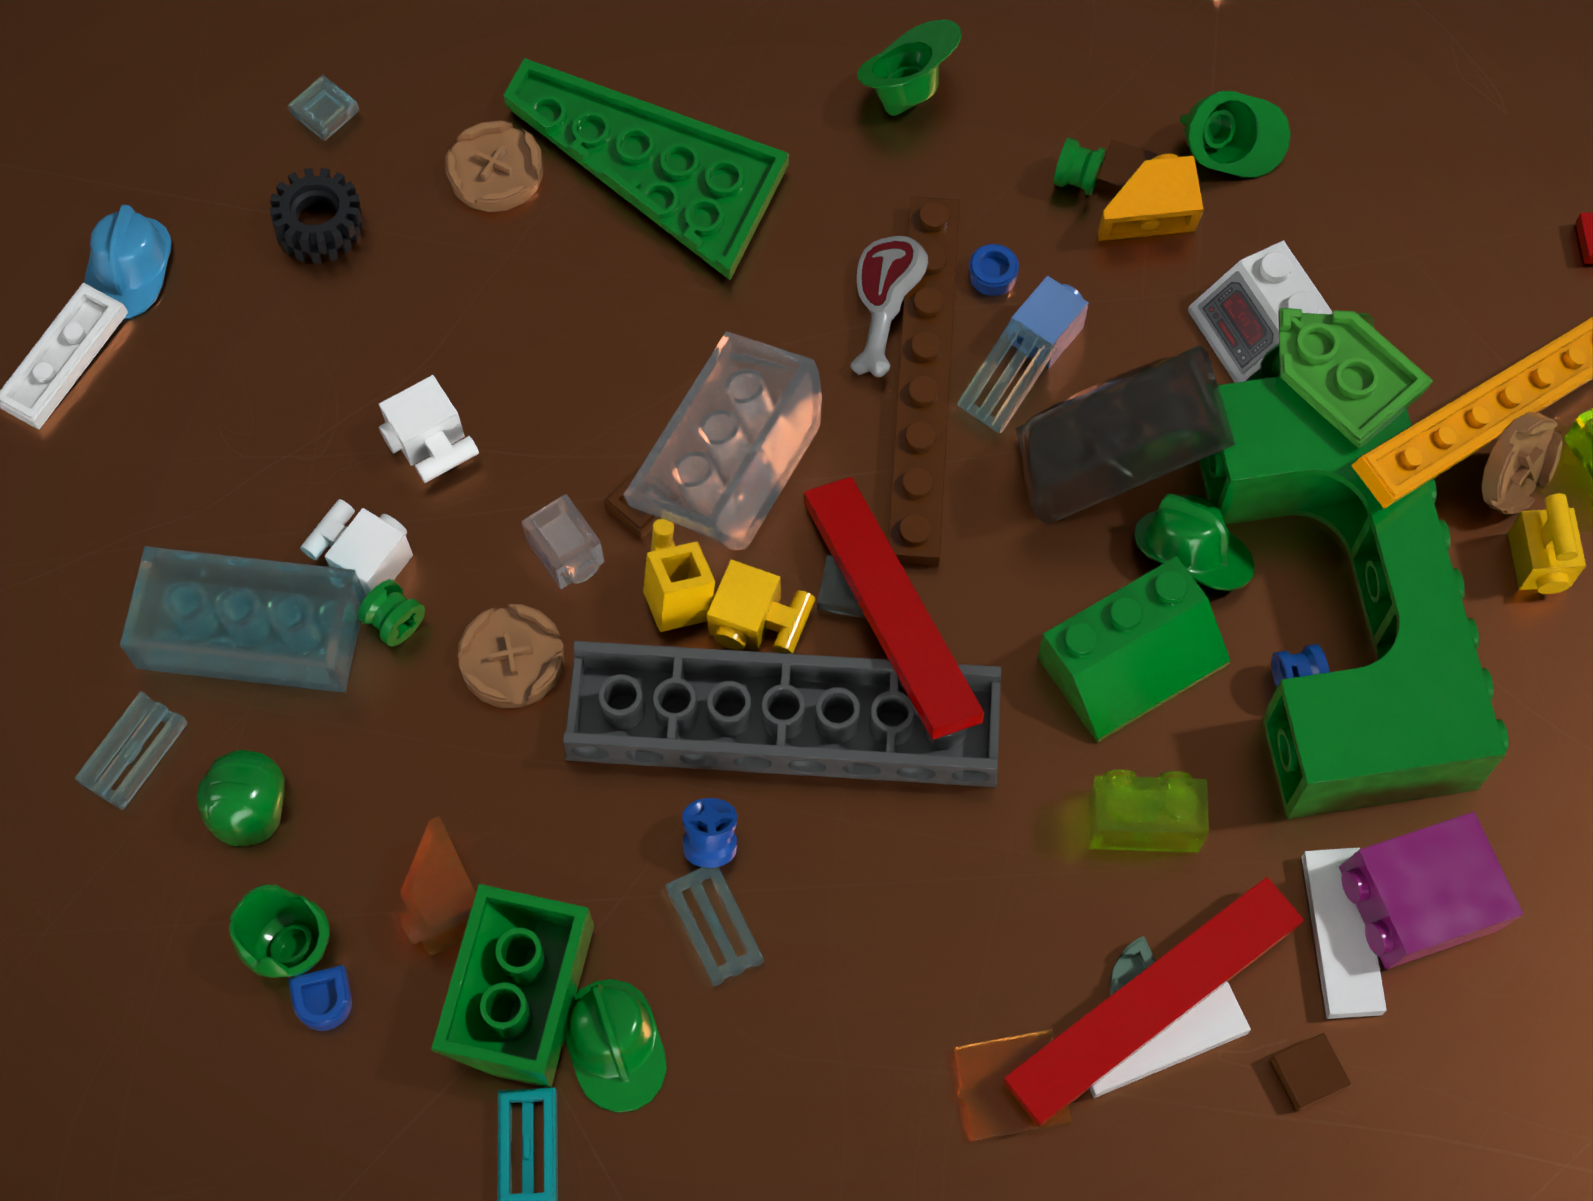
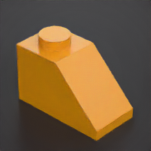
[1097,154,1204,241]

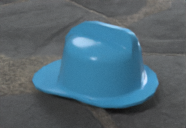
[84,204,172,319]

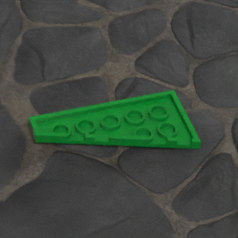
[503,58,789,280]

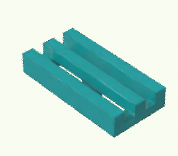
[498,1088,558,1201]

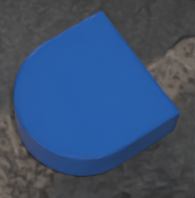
[288,965,352,1031]

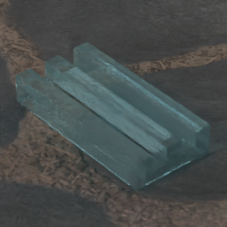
[956,318,1058,433]
[75,691,188,811]
[666,867,764,987]

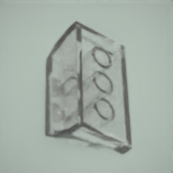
[623,331,822,550]

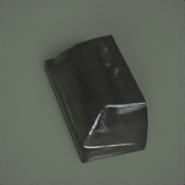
[1015,345,1235,525]

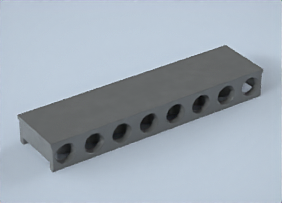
[563,641,1001,787]

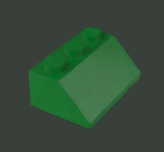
[1037,556,1231,743]
[431,884,594,1088]

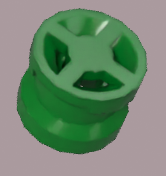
[1053,137,1106,196]
[357,579,426,647]

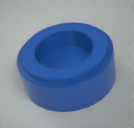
[968,244,1019,296]

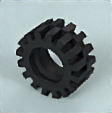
[269,168,363,264]

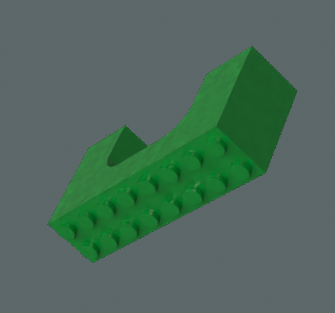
[1192,376,1509,819]

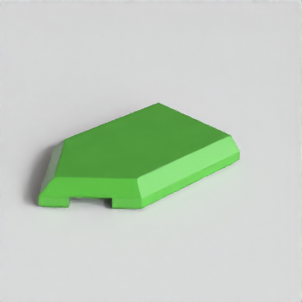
[1278,308,1433,448]

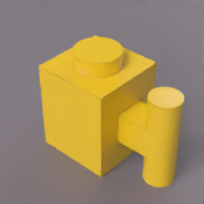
[1508,493,1586,594]
[643,519,715,632]
[707,559,815,654]

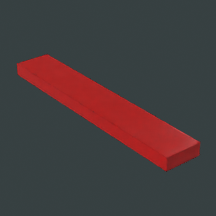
[804,477,984,740]
[1003,877,1304,1128]

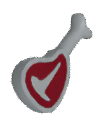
[850,236,928,377]

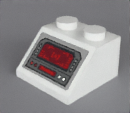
[1188,240,1332,383]

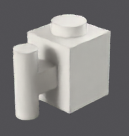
[378,375,479,483]
[300,499,413,597]

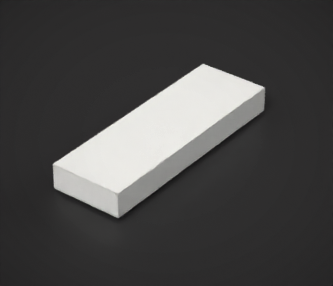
[0,283,128,430]
[1301,847,1387,1019]
[1090,982,1251,1098]

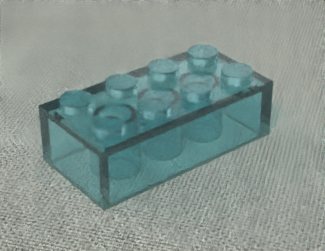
[120,546,366,693]

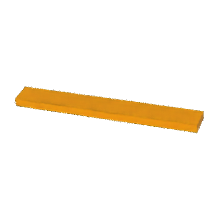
[1351,317,1593,509]

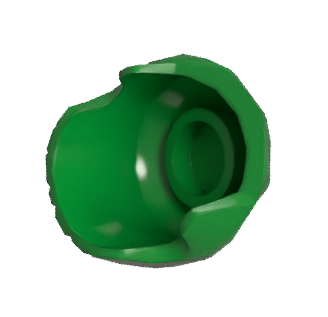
[196,749,285,847]
[229,884,330,978]

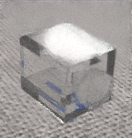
[522,494,604,589]

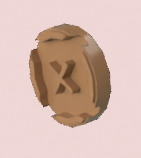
[445,121,543,212]
[1481,412,1563,514]
[458,604,564,708]

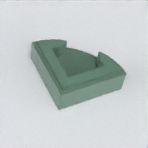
[1109,936,1156,997]

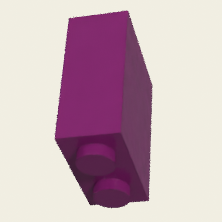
[1339,812,1524,970]

